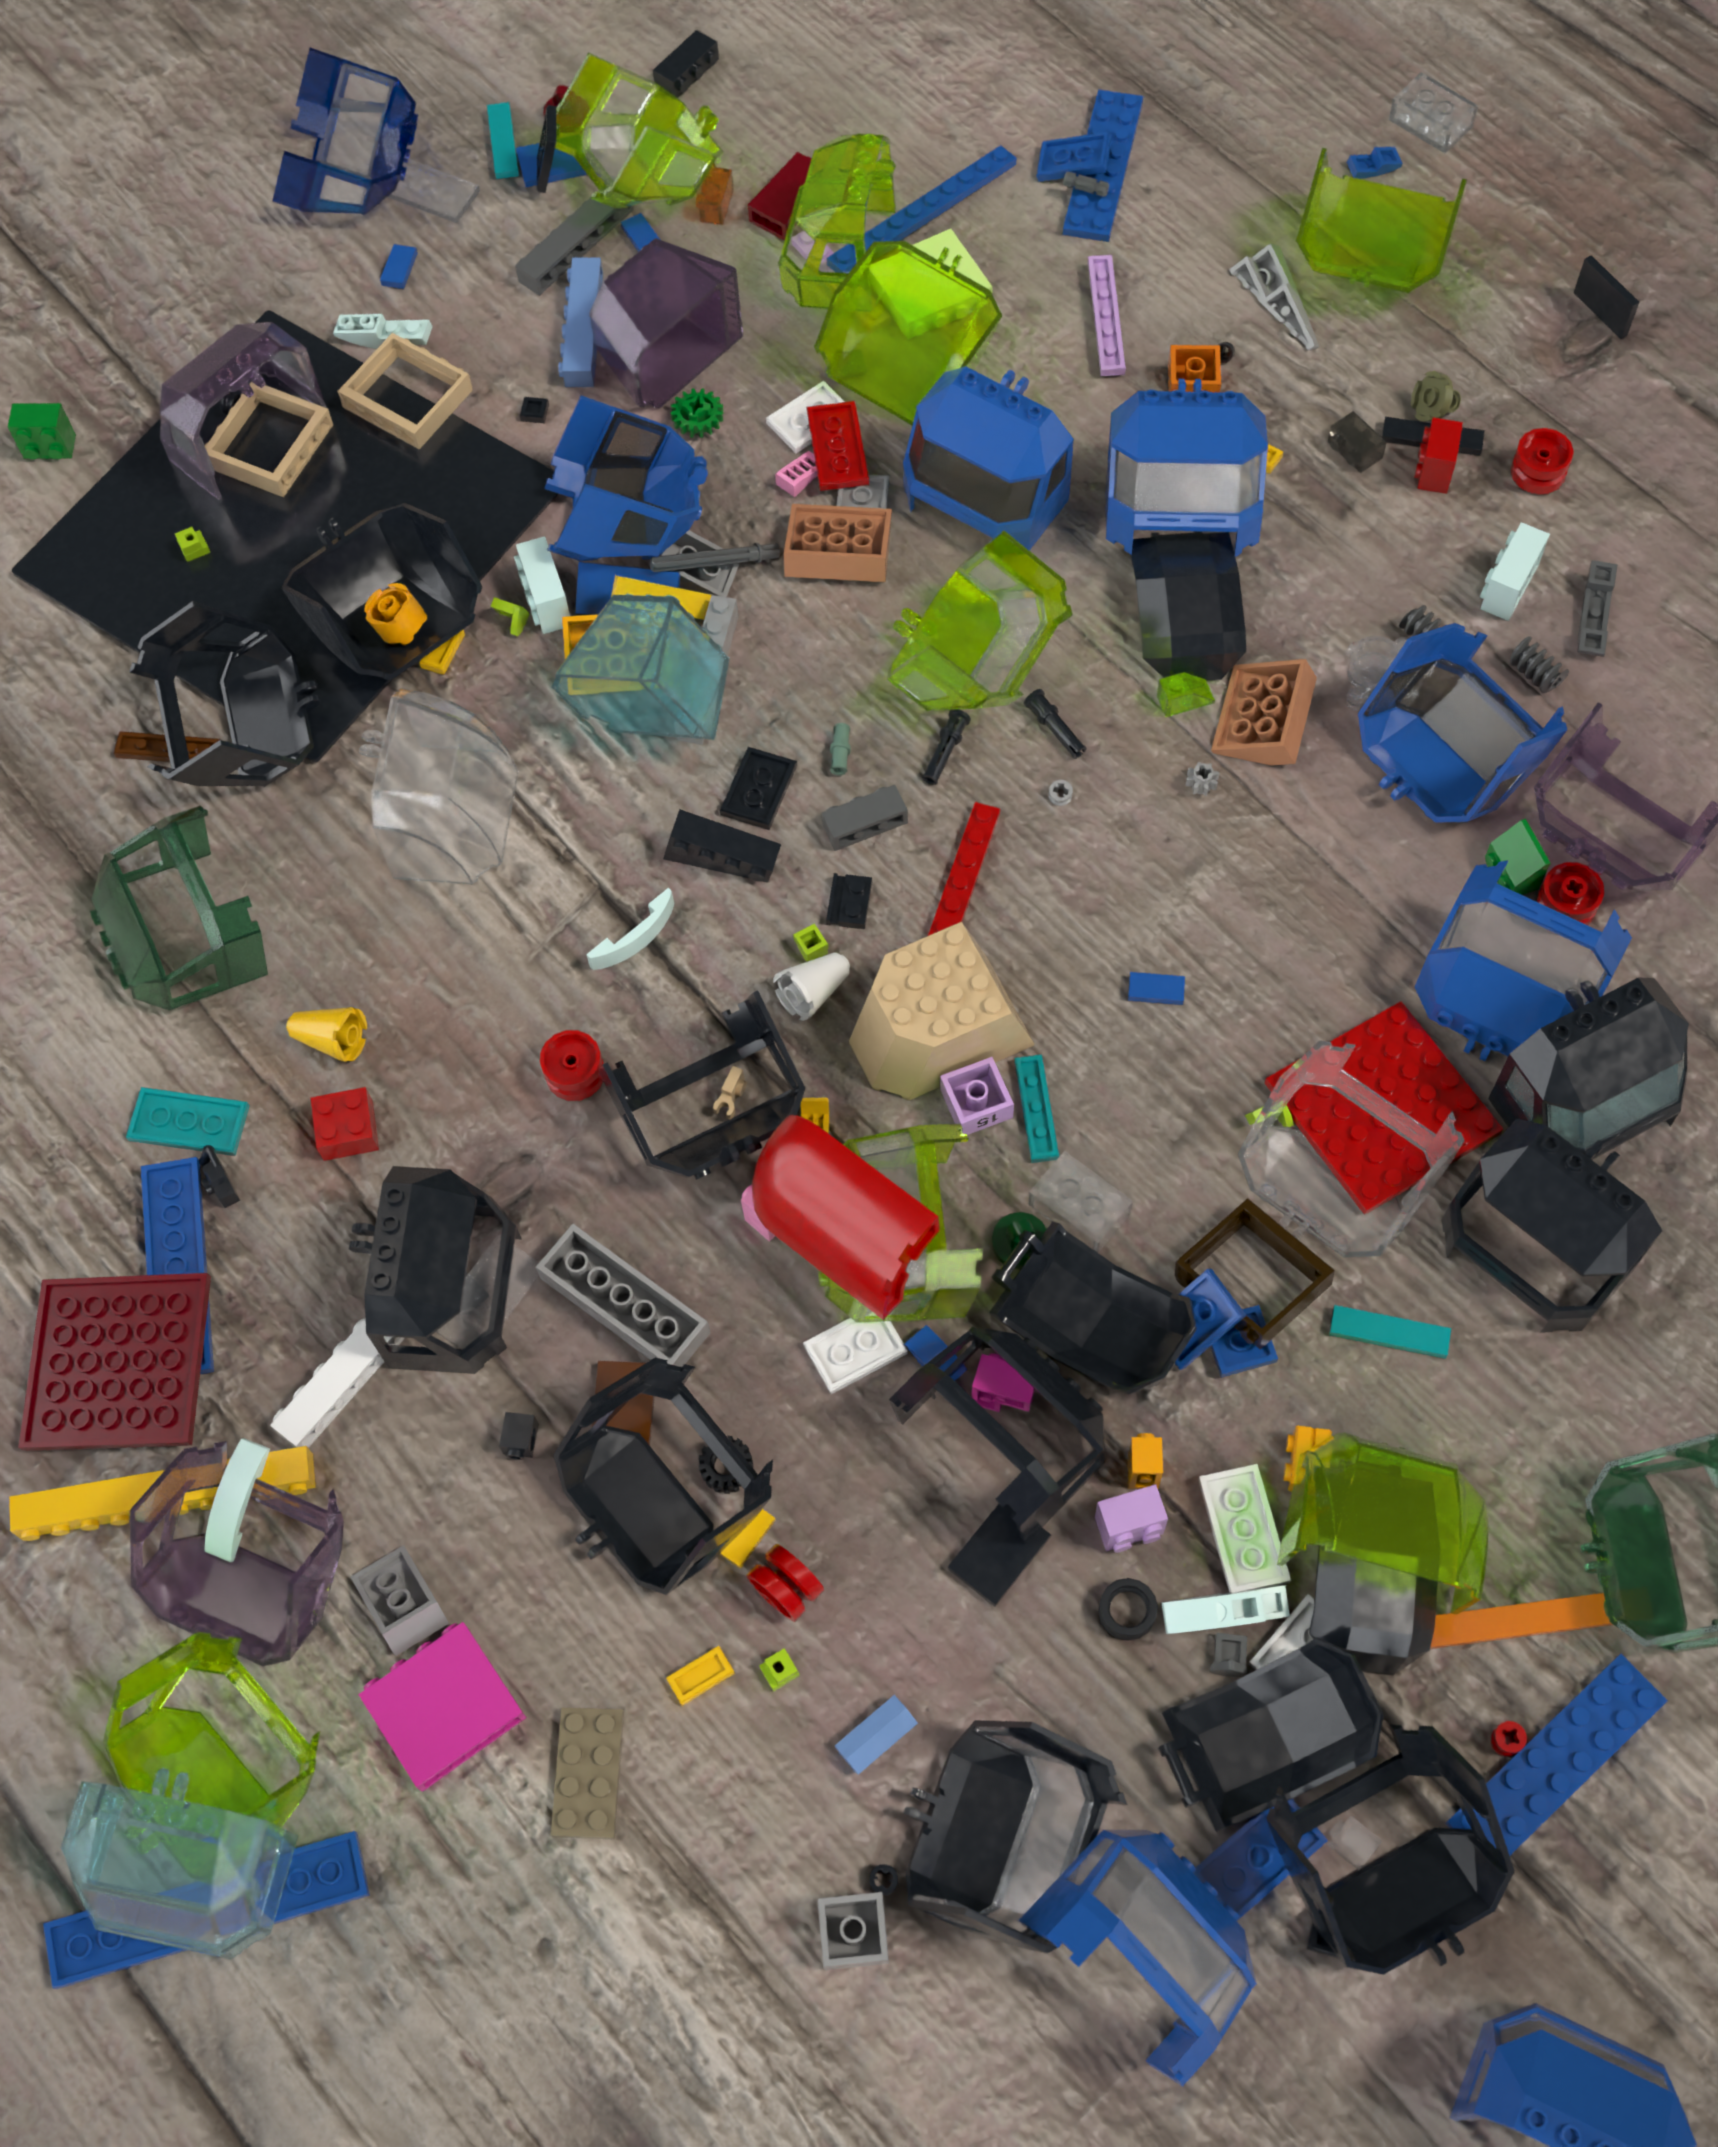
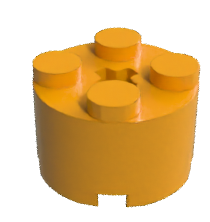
[364,583,427,645]

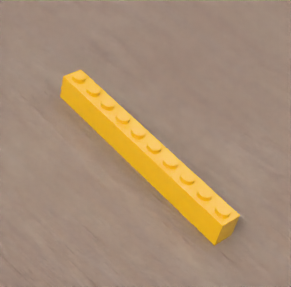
[9,1446,316,1541]

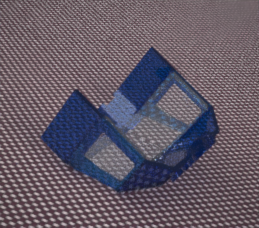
[272,47,419,215]

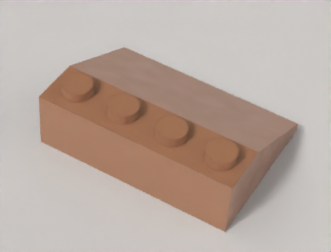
[784,504,892,582]
[1211,659,1317,765]

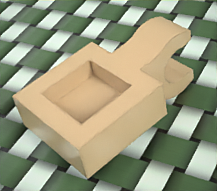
[713,1066,747,1120]

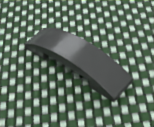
[1577,560,1618,657]

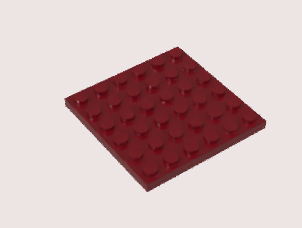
[18,1273,211,1451]

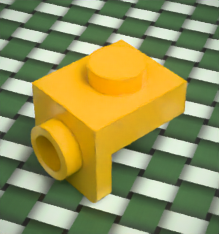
[801,1098,830,1134]

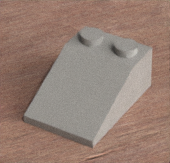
[659,531,739,597]
[351,1545,449,1656]

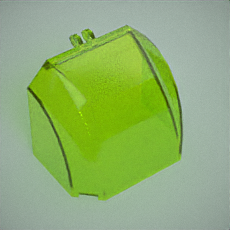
[1296,148,1467,294]
[814,241,1002,425]
[1277,1432,1489,1615]

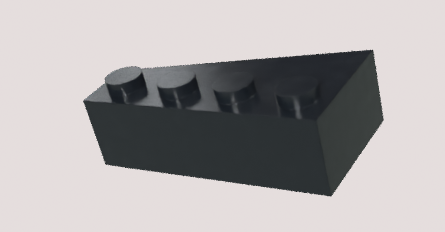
[663,809,781,883]

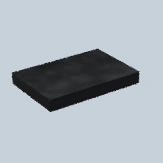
[537,105,556,193]
[1573,255,1639,339]
[720,747,797,830]
[948,1503,1051,1607]

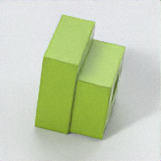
[175,527,210,562]
[793,923,828,962]
[759,1648,800,1692]

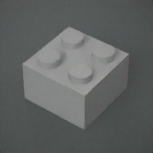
[818,1892,889,1970]

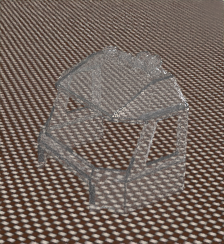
[1238,1041,1465,1258]

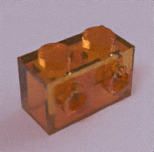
[696,166,734,225]

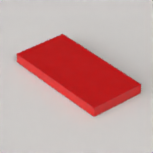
[806,401,869,491]

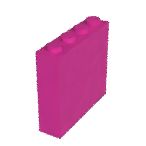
[358,1622,527,1792]

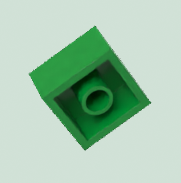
[7,403,76,459]

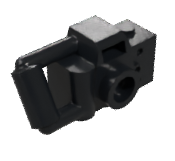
[199,1145,240,1208]

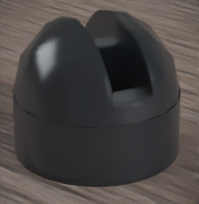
[1219,342,1235,363]

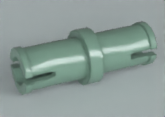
[830,723,851,776]

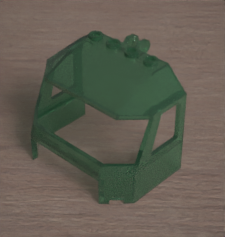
[90,805,268,1010]
[1580,1433,1718,1653]

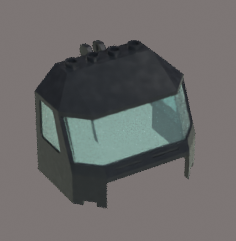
[1488,977,1689,1160]

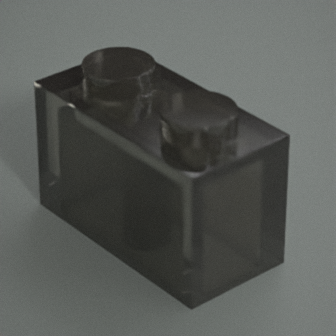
[1327,411,1387,473]

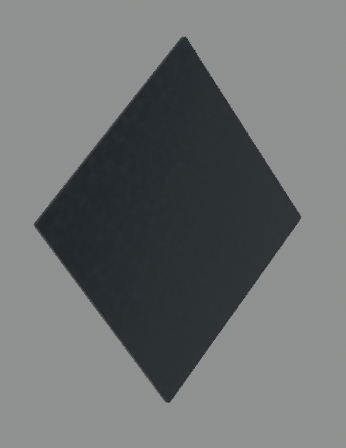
[12,310,558,763]

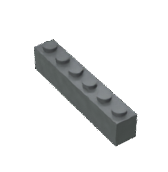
[515,180,634,296]

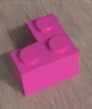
[972,1353,1035,1412]

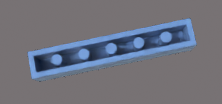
[558,258,604,387]

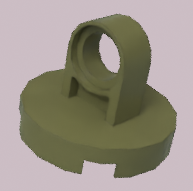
[1411,371,1461,423]

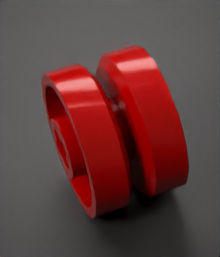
[1510,428,1574,495]
[1536,862,1605,925]
[540,1030,604,1101]
[746,1544,824,1622]

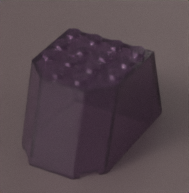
[589,238,743,409]

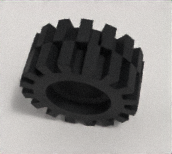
[698,1435,754,1494]

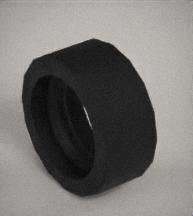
[1098,1578,1158,1641]

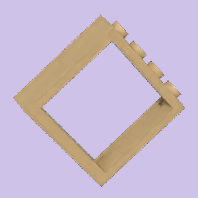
[338,333,473,449]
[201,380,333,497]

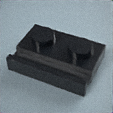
[826,873,873,929]

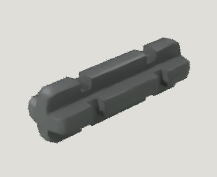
[1063,172,1109,197]

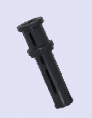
[1024,689,1087,759]
[922,709,971,785]

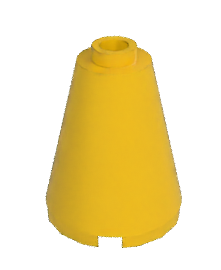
[286,1007,367,1062]

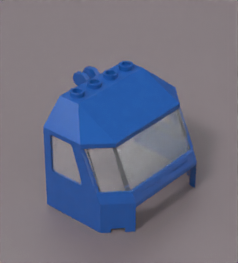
[1105,379,1268,557]
[1415,860,1632,1061]
[1018,1830,1256,2087]
[1450,2003,1697,2147]

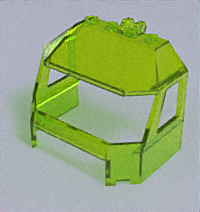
[778,134,896,312]
[103,1632,320,1883]

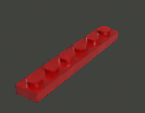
[928,802,1000,936]

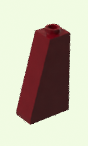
[747,152,817,242]

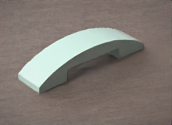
[586,888,674,970]
[205,1438,270,1562]

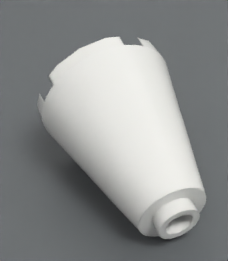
[773,952,850,1021]

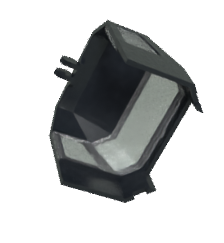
[903,1720,1127,1953]

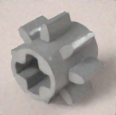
[1186,762,1219,796]

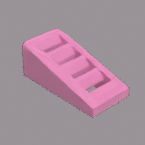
[775,451,817,497]

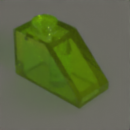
[1157,672,1215,717]

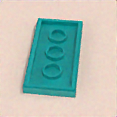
[126,1087,250,1156]

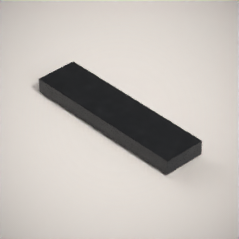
[1381,416,1485,456]

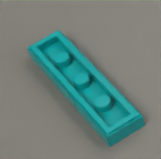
[487,102,519,179]
[1014,1054,1059,1163]
[1329,1305,1452,1359]

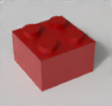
[1414,417,1463,494]
[310,1087,379,1161]

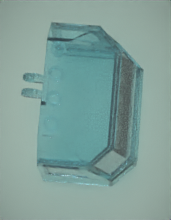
[61,1768,298,1960]

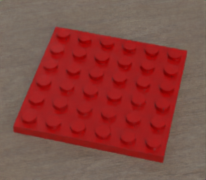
[1264,1001,1504,1215]

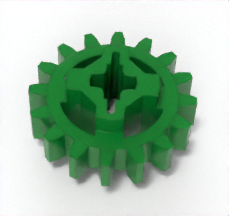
[670,388,724,438]

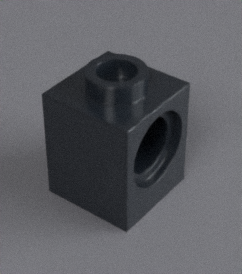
[499,1412,539,1460]

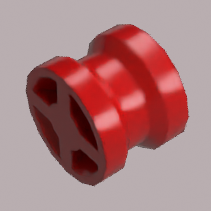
[1490,1721,1527,1757]

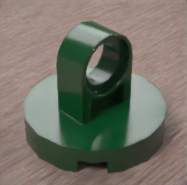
[991,1212,1047,1269]

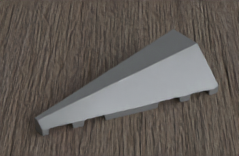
[1229,243,1319,351]

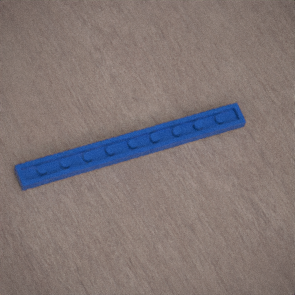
[827,145,1017,278]

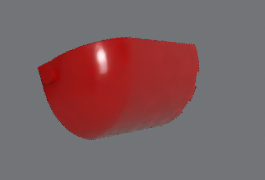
[752,1115,940,1320]

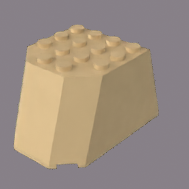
[849,922,1034,1100]

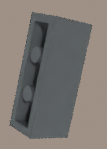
[822,785,908,851]

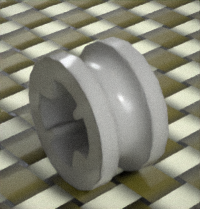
[1049,780,1073,806]

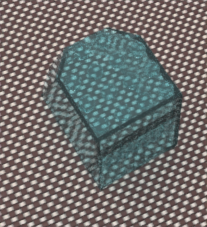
[552,594,730,740]

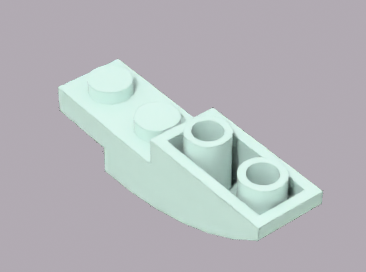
[333,314,433,349]
[1161,1585,1290,1634]

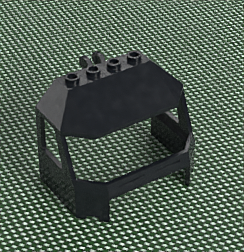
[129,601,321,787]
[598,990,806,1180]
[1441,1119,1662,1333]
[348,1166,522,1374]
[889,1327,1105,1545]
[553,1357,773,1595]
[1266,1724,1515,1975]

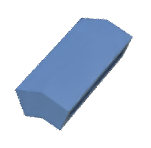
[835,1695,918,1775]

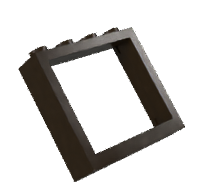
[1174,1198,1335,1350]

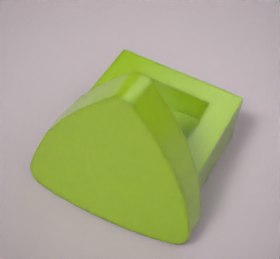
[490,597,530,637]
[1244,1097,1294,1129]

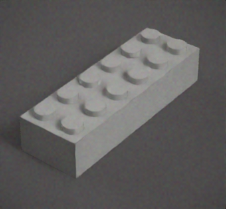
[536,1224,711,1367]

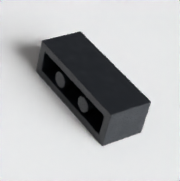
[653,29,719,100]

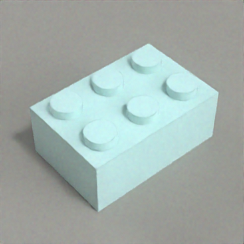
[1480,522,1550,621]
[514,536,570,634]

